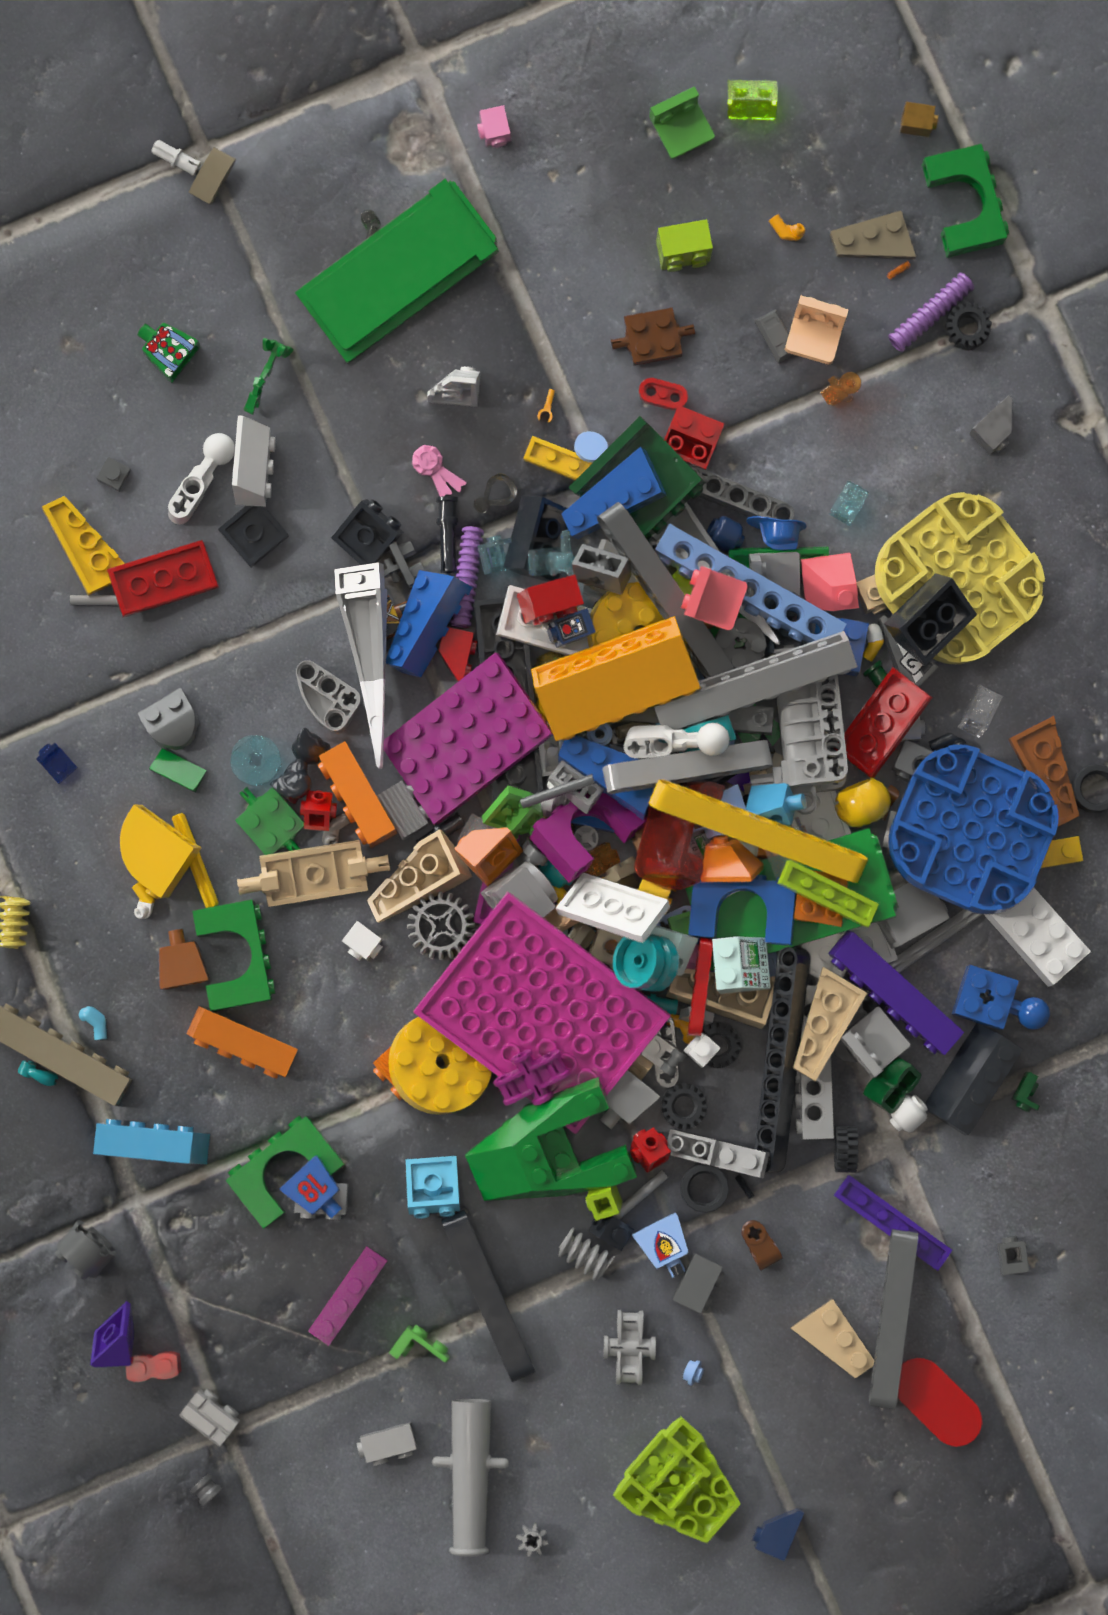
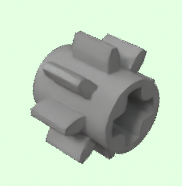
[516,1523,548,1557]

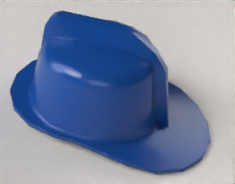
[746,516,807,550]

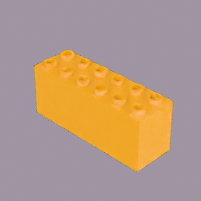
[531,616,700,741]

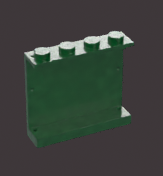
[569,416,706,543]

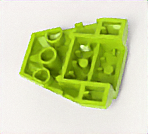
[613,1417,741,1543]

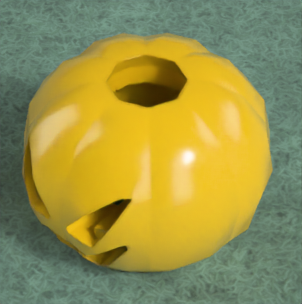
[835,778,891,828]

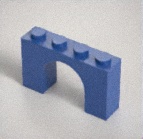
[688,870,797,946]

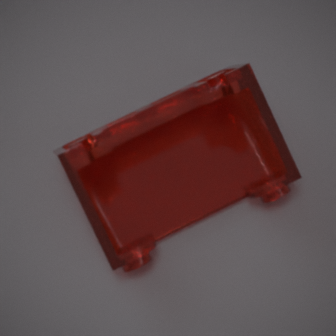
[634,781,725,891]

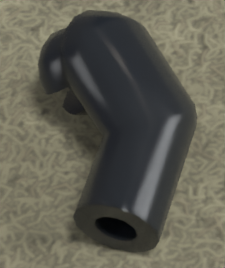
[929,733,966,752]

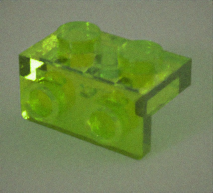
[727,80,778,120]

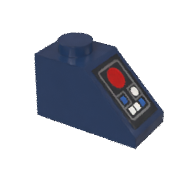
[547,608,596,648]

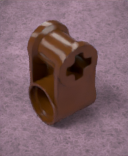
[741,1220,783,1271]

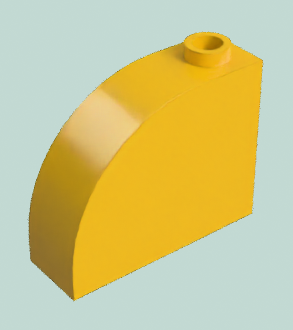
[120,805,201,899]

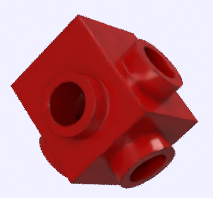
[300,791,337,831]
[630,1127,671,1173]

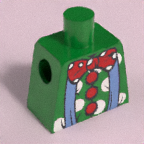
[137,322,201,383]

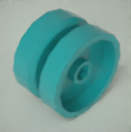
[613,934,679,992]

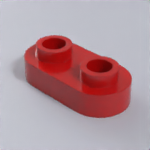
[639,378,688,411]

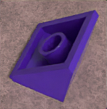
[90,1301,135,1368]

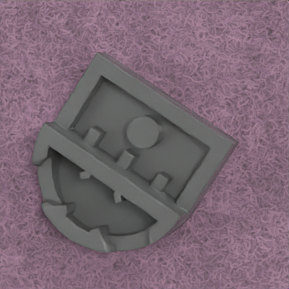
[137,688,200,750]

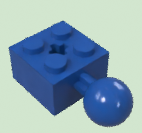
[951,965,1050,1030]

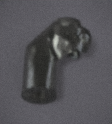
[361,210,381,239]

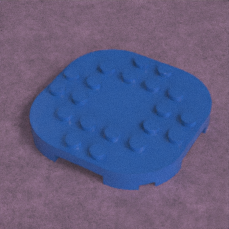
[888,745,1059,914]

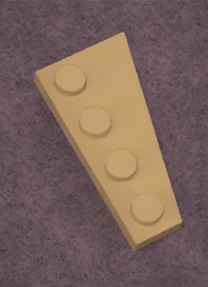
[793,967,867,1081]

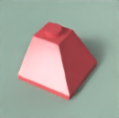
[800,553,859,611]

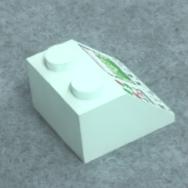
[712,937,771,994]

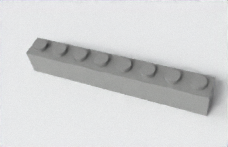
[654,631,857,730]

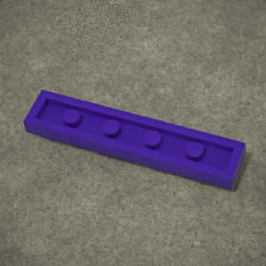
[833,1175,953,1271]

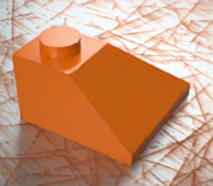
[454,828,523,886]
[701,836,764,882]

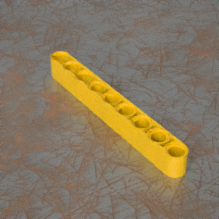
[649,779,868,883]

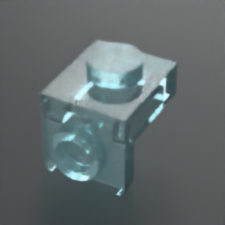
[829,481,869,526]
[478,535,512,575]

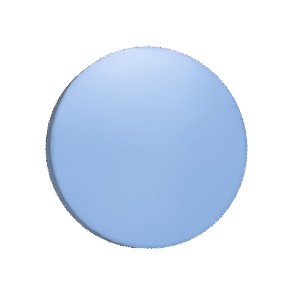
[574,431,608,463]

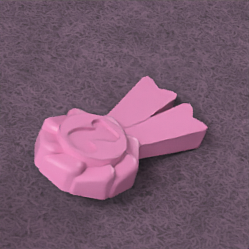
[412,445,466,497]

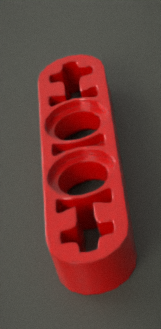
[688,937,713,1037]

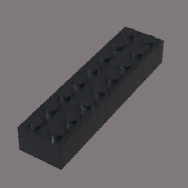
[474,598,543,802]

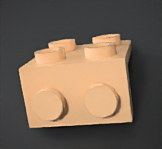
[785,296,848,365]

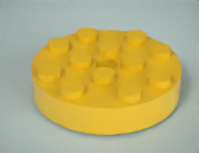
[587,582,664,648]
[389,1017,492,1115]

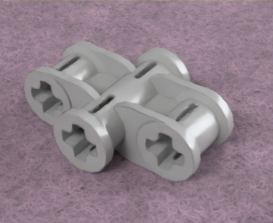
[604,1310,656,1386]

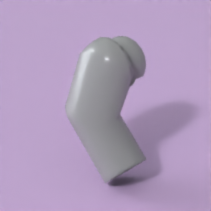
[322,813,350,845]

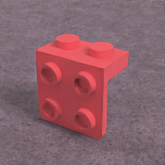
[681,566,747,630]

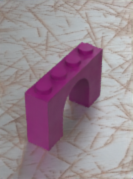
[530,791,648,883]

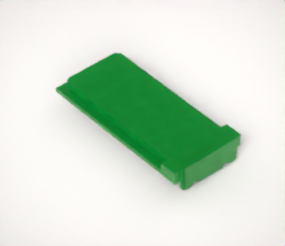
[295,179,499,364]
[684,828,899,971]

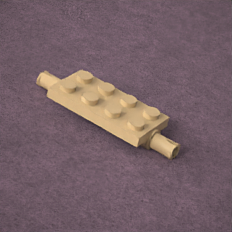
[237,840,390,907]

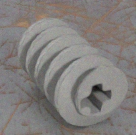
[558,1227,615,1281]

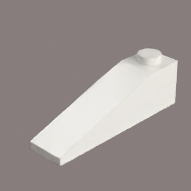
[427,367,480,407]

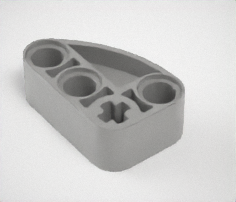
[296,660,362,734]

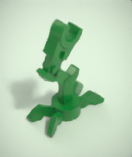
[244,338,294,415]

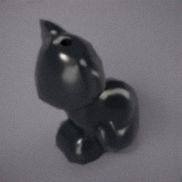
[270,728,331,805]

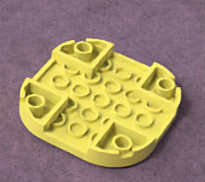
[875,492,1045,664]

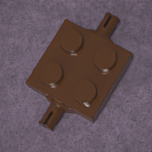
[611,307,695,366]

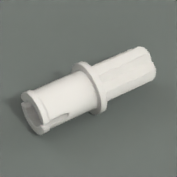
[152,140,201,176]

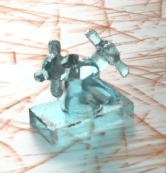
[528,530,575,576]

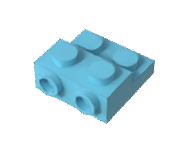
[406,1156,460,1219]

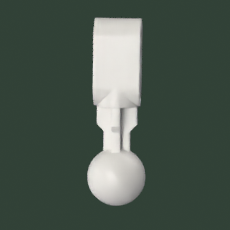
[168,433,235,524]
[624,723,729,758]

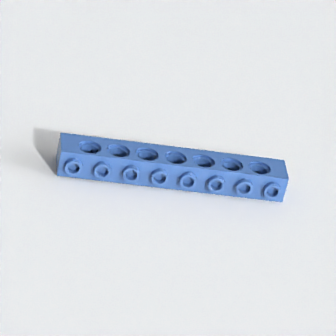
[654,524,846,643]

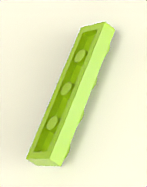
[777,860,879,927]

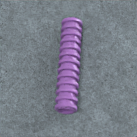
[888,273,974,352]
[449,526,484,628]

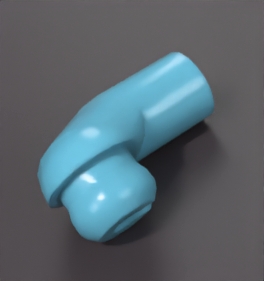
[79,1006,107,1040]

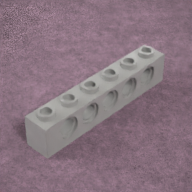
[795,985,834,1139]

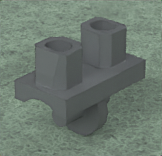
[384,542,425,590]

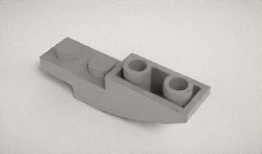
[667,1129,770,1178]

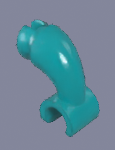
[18,1060,58,1086]

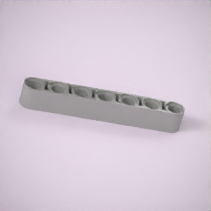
[602,740,773,794]

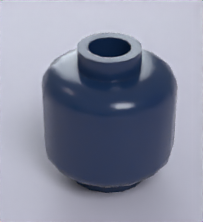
[707,516,745,553]

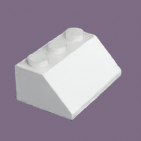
[232,416,275,507]

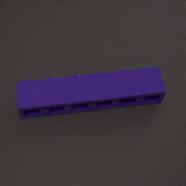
[828,931,964,1055]

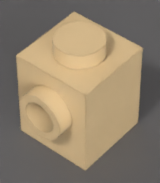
[856,574,887,615]

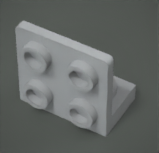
[749,552,800,602]
[840,1007,910,1078]

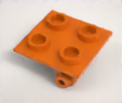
[793,869,848,927]

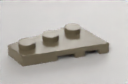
[830,211,916,259]

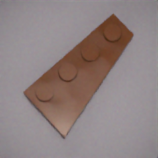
[1008,716,1079,827]

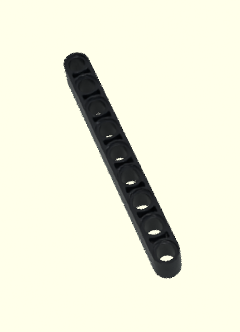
[754,947,810,1173]

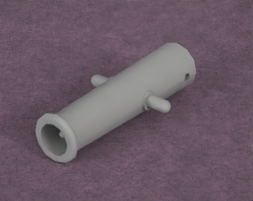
[432,1399,509,1556]

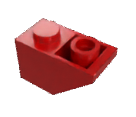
[439,627,478,682]

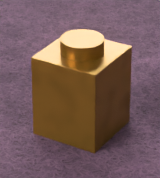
[900,102,939,137]

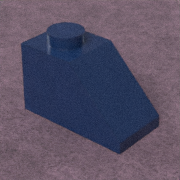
[752,1508,804,1561]

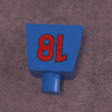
[280,1155,342,1219]

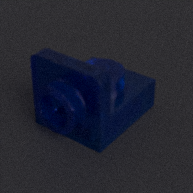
[36,743,78,784]

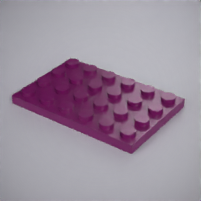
[383,653,553,825]

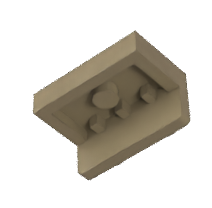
[603,855,649,890]

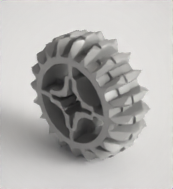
[407,892,475,960]

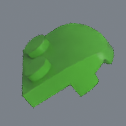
[482,786,543,839]

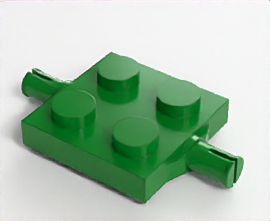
[235,787,304,855]

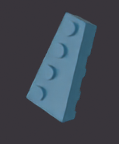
[93,1119,210,1164]

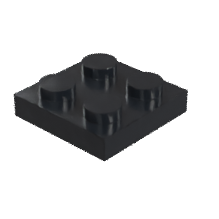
[218,506,289,568]

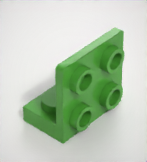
[649,86,715,159]
[389,1324,450,1363]

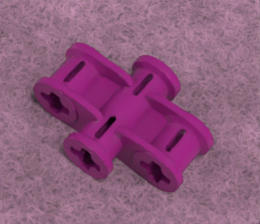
[493,1049,571,1105]

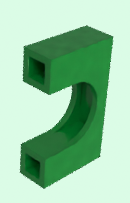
[922,144,1009,258]
[192,900,276,1012]
[226,1115,345,1229]

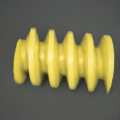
[0,896,31,949]

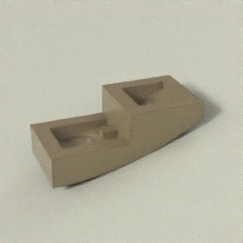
[189,147,236,204]

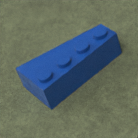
[386,570,473,677]
[558,735,655,821]

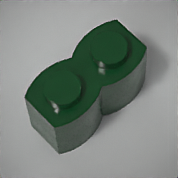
[863,1057,922,1114]

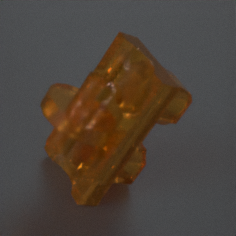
[820,372,862,406]
[578,842,620,879]

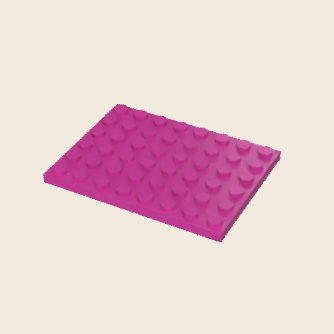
[413,891,670,1134]

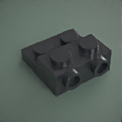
[331,499,404,565]

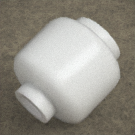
[890,1095,928,1132]

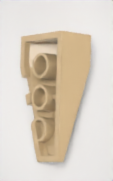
[367,830,472,923]

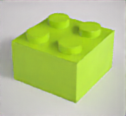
[656,219,713,272]

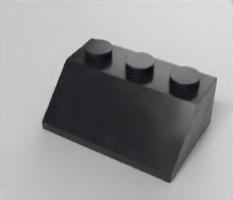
[503,496,571,582]
[884,573,977,666]

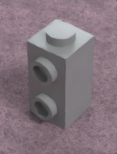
[357,1422,417,1466]

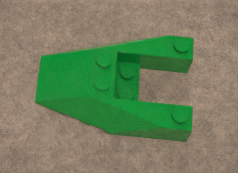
[465,1077,637,1201]

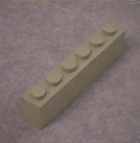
[0,1003,133,1106]

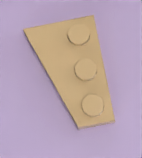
[790,1299,874,1378]

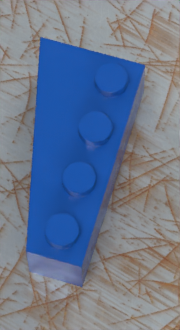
[562,447,667,539]

